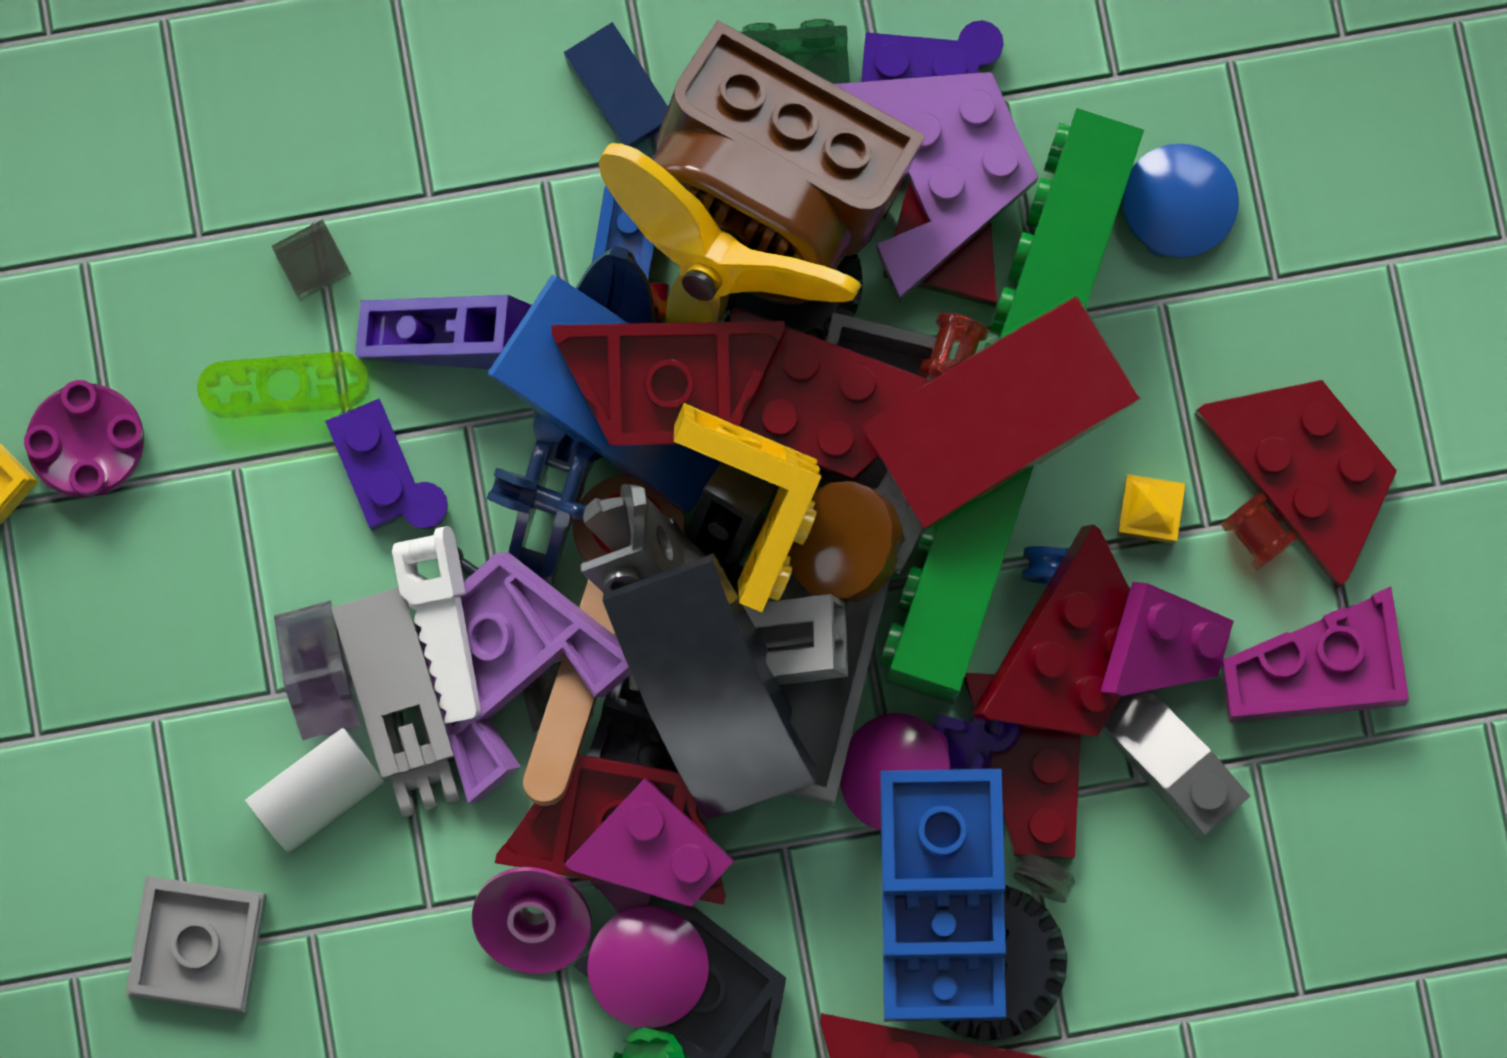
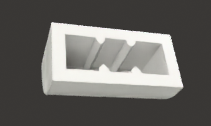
[245,728,385,853]

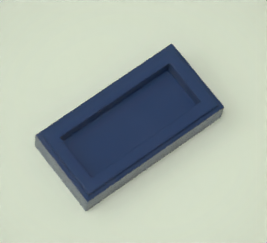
[564,22,668,148]

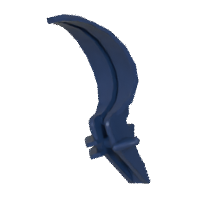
[486,245,656,586]

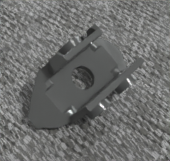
[580,484,724,593]

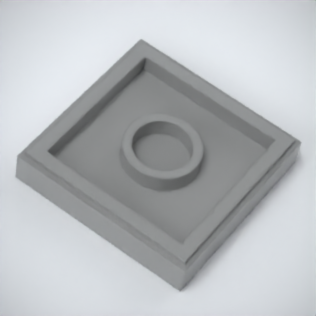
[125,876,267,1013]

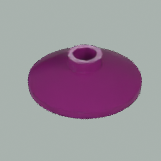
[472,867,592,974]

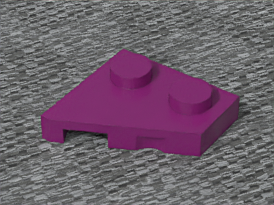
[1100,582,1234,696]
[565,778,734,907]

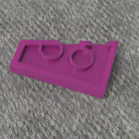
[1221,586,1409,723]

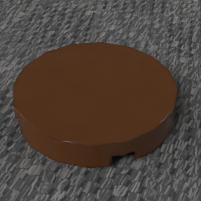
[788,481,902,603]

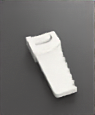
[392,526,481,723]

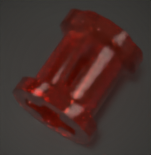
[919,312,989,380]
[1220,492,1299,571]

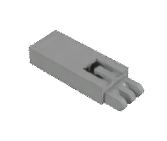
[331,587,460,818]
[629,594,848,691]

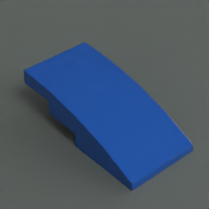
[487,275,740,513]
[880,769,1006,1022]

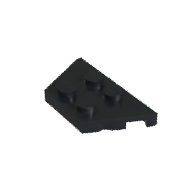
[573,906,786,1058]

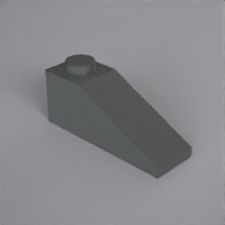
[1102,690,1251,840]

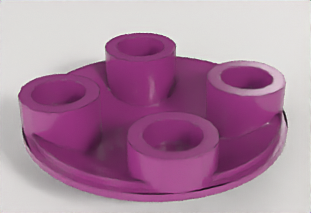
[24,380,144,498]
[840,713,951,831]
[588,906,709,1028]

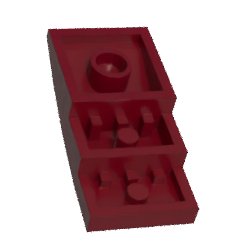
[861,296,1141,528]

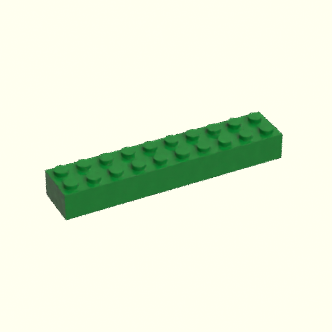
[880,108,1144,705]

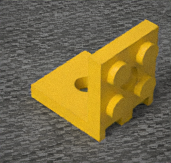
[674,403,821,613]

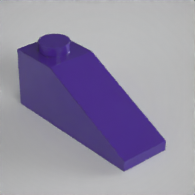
[355,295,532,369]

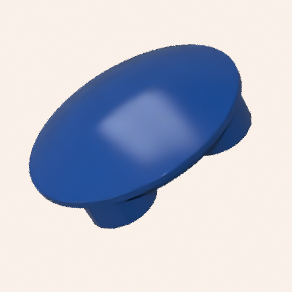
[1122,144,1239,257]

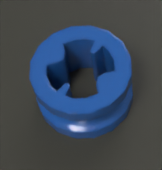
[1021,546,1068,584]

